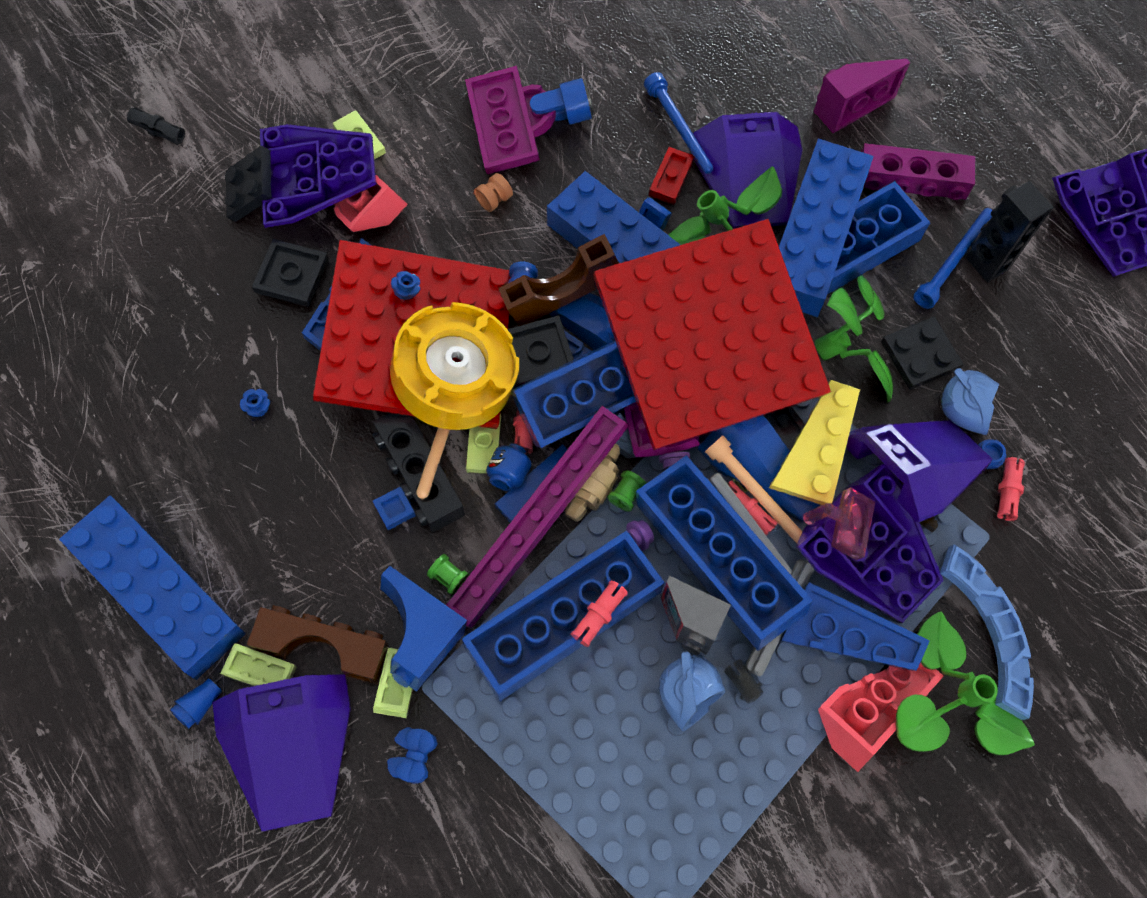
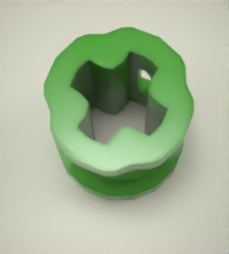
[607,470,646,512]
[427,554,470,596]

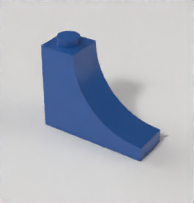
[380,566,467,692]

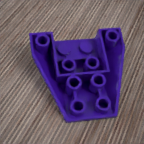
[693,112,802,229]
[260,124,376,228]
[1052,149,1147,277]
[846,420,993,523]
[796,464,944,623]
[212,674,351,832]

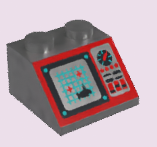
[661,576,731,655]

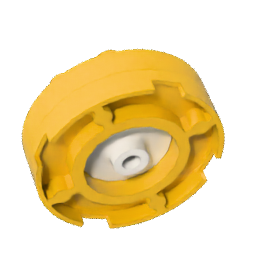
[390,302,519,430]

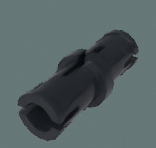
[127,106,185,145]

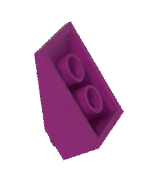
[813,59,910,134]

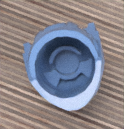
[941,368,999,436]
[659,652,726,732]

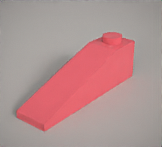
[334,175,408,232]
[818,662,944,772]

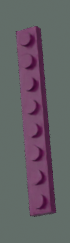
[446,406,629,628]

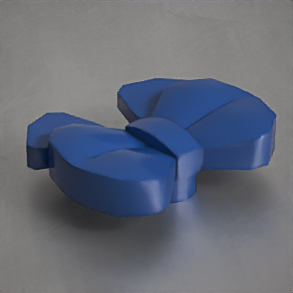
[387,727,438,784]

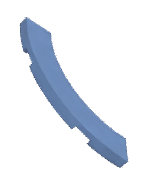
[940,544,1034,720]

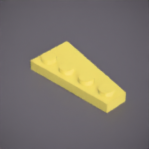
[769,380,860,507]

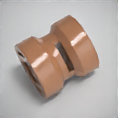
[474,173,513,212]

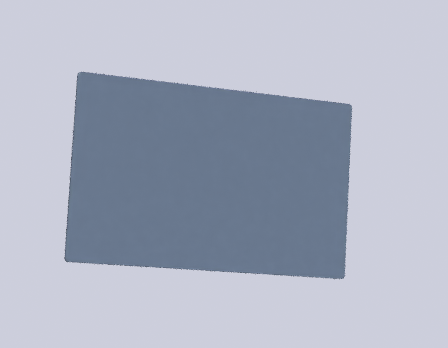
[422,397,989,898]

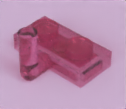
[803,487,875,560]

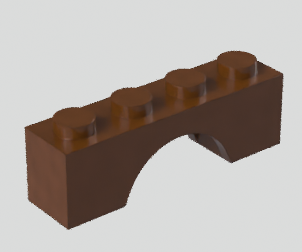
[498,234,619,326]
[247,605,390,685]

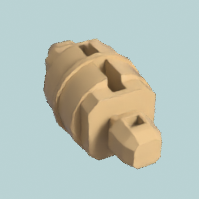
[565,444,620,522]

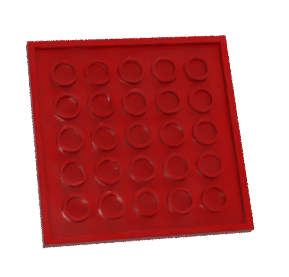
[593,219,831,451]
[313,240,511,429]

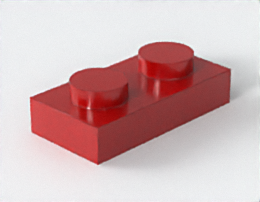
[648,147,694,205]

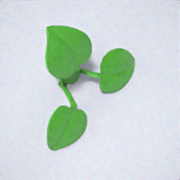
[668,166,782,245]
[815,275,893,403]
[896,612,1035,756]

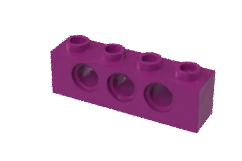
[861,143,975,200]

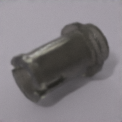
[724,659,764,704]

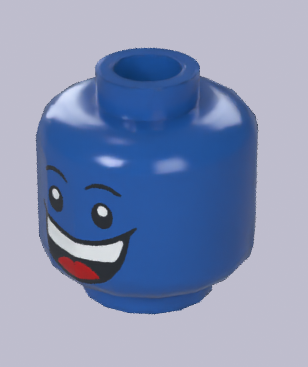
[486,443,532,491]

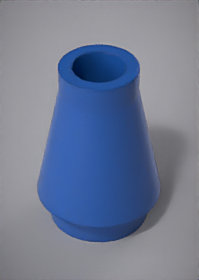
[170,678,222,729]

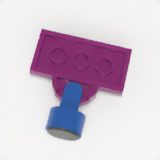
[465,66,594,174]

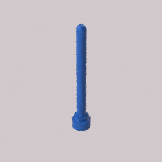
[644,72,713,174]
[913,208,992,309]

